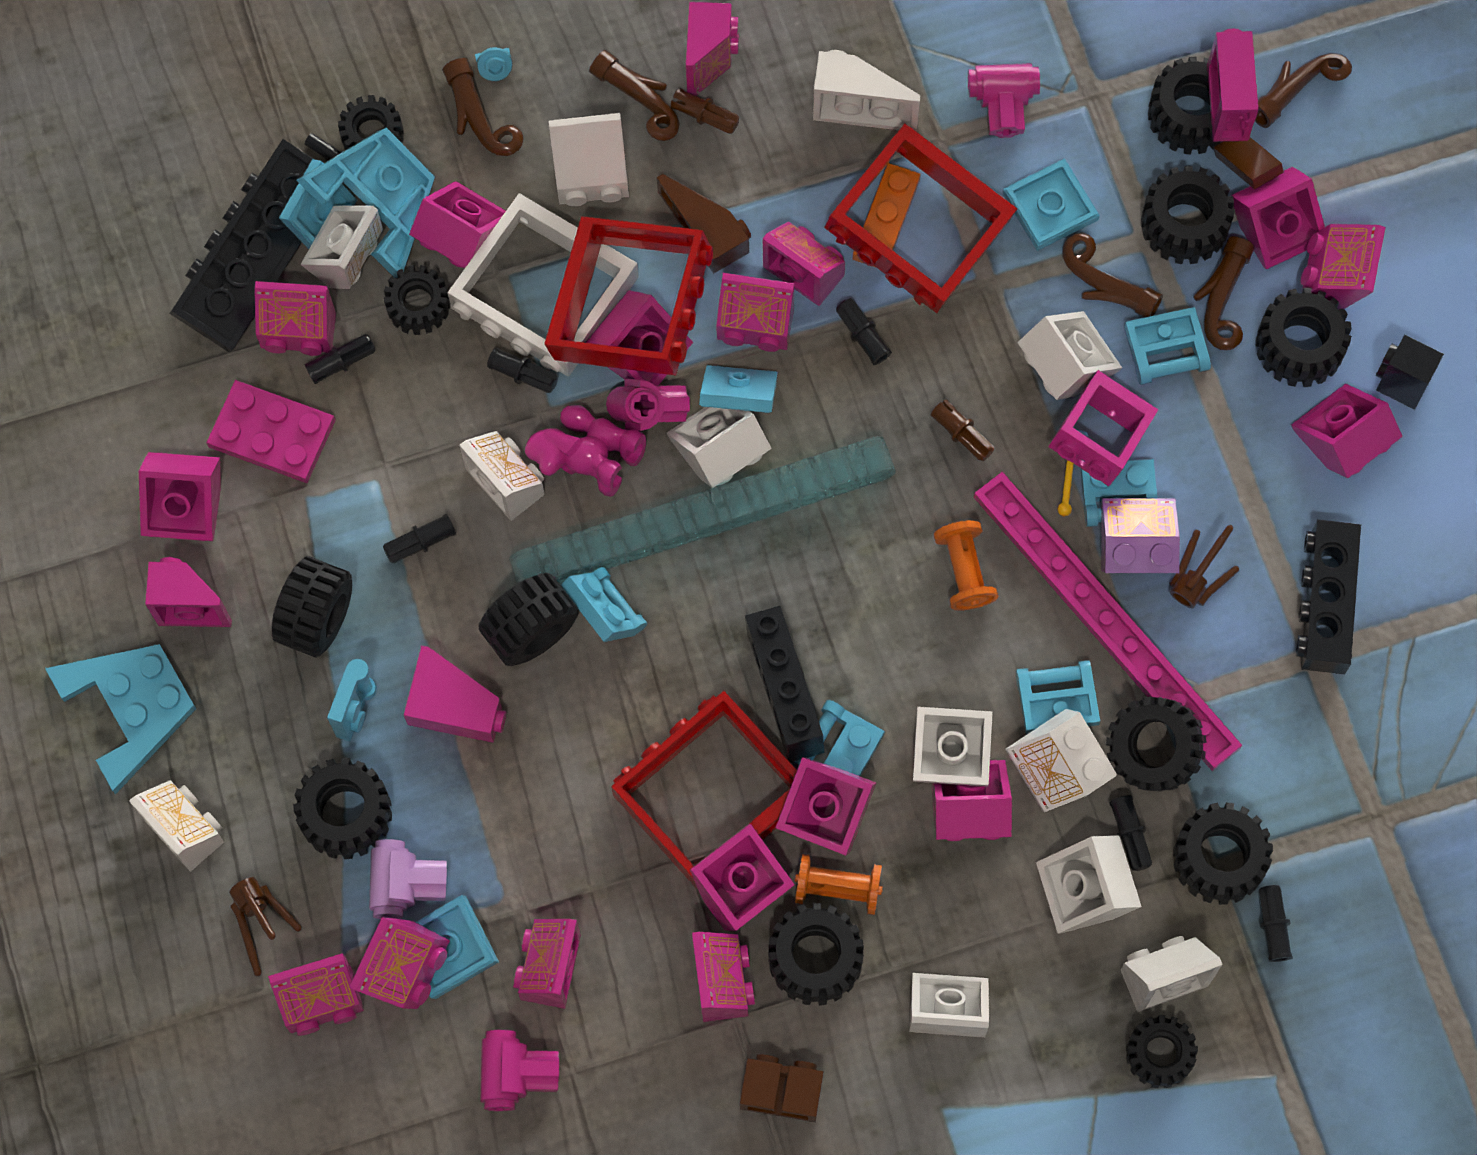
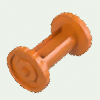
[934,520,999,611]
[795,854,883,915]

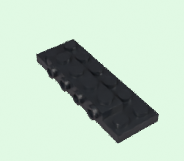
[169,139,313,353]

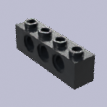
[1296,519,1361,675]
[745,606,825,763]

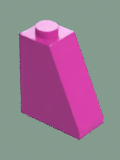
[404,645,506,743]

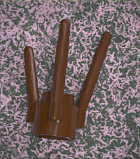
[1169,525,1239,609]
[229,877,302,977]

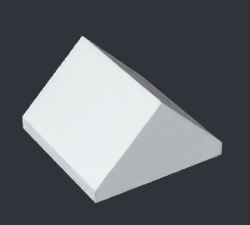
[909,973,989,1038]

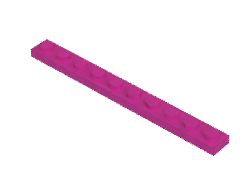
[974,472,1242,772]

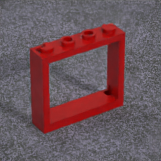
[824,123,1017,313]
[544,216,713,376]
[611,691,797,891]

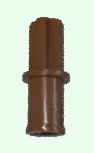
[671,88,739,134]
[931,399,994,461]

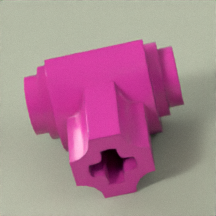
[968,63,1040,138]
[606,379,690,431]
[480,1030,559,1111]

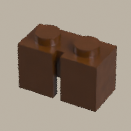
[740,1054,824,1123]

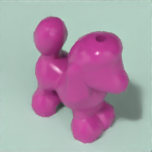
[525,405,646,497]

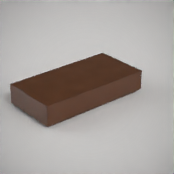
[1213,137,1284,189]

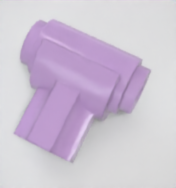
[369,839,447,919]

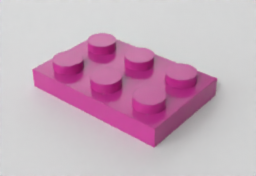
[206,380,336,483]

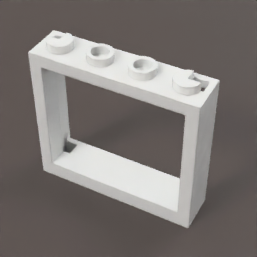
[447,193,639,377]

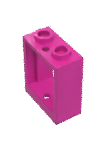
[1207,28,1259,142]
[1048,370,1158,486]

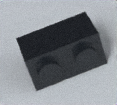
[1375,334,1444,410]

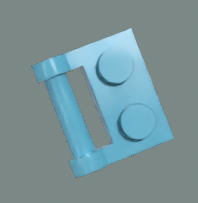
[1124,307,1211,385]
[1080,459,1158,527]
[561,567,647,642]
[327,659,377,742]
[1016,660,1100,734]
[791,700,885,777]

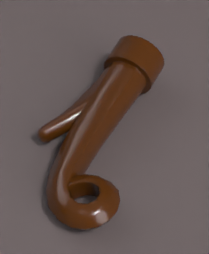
[589,50,680,141]
[1255,53,1352,128]
[442,58,523,156]
[1063,232,1163,317]
[1193,236,1255,350]

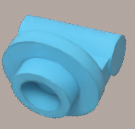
[475,47,512,81]

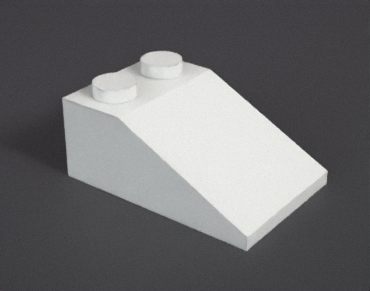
[813,50,920,132]
[549,113,629,206]
[1121,936,1222,1013]

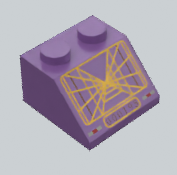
[1101,498,1180,573]

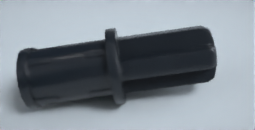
[836,298,892,365]
[304,334,376,384]
[487,347,558,393]
[383,514,456,563]
[1109,795,1152,871]
[1259,885,1293,962]

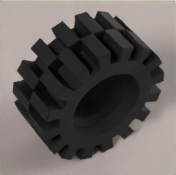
[338,95,404,151]
[384,265,450,335]
[1126,1015,1198,1088]

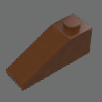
[657,174,751,274]

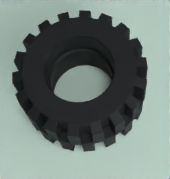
[1148,57,1221,155]
[1141,166,1235,264]
[1255,288,1352,387]
[272,556,352,658]
[478,573,579,666]
[1106,697,1207,791]
[293,758,392,860]
[1173,802,1273,905]
[768,903,864,1006]

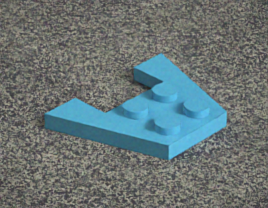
[296,128,435,278]
[45,644,196,795]

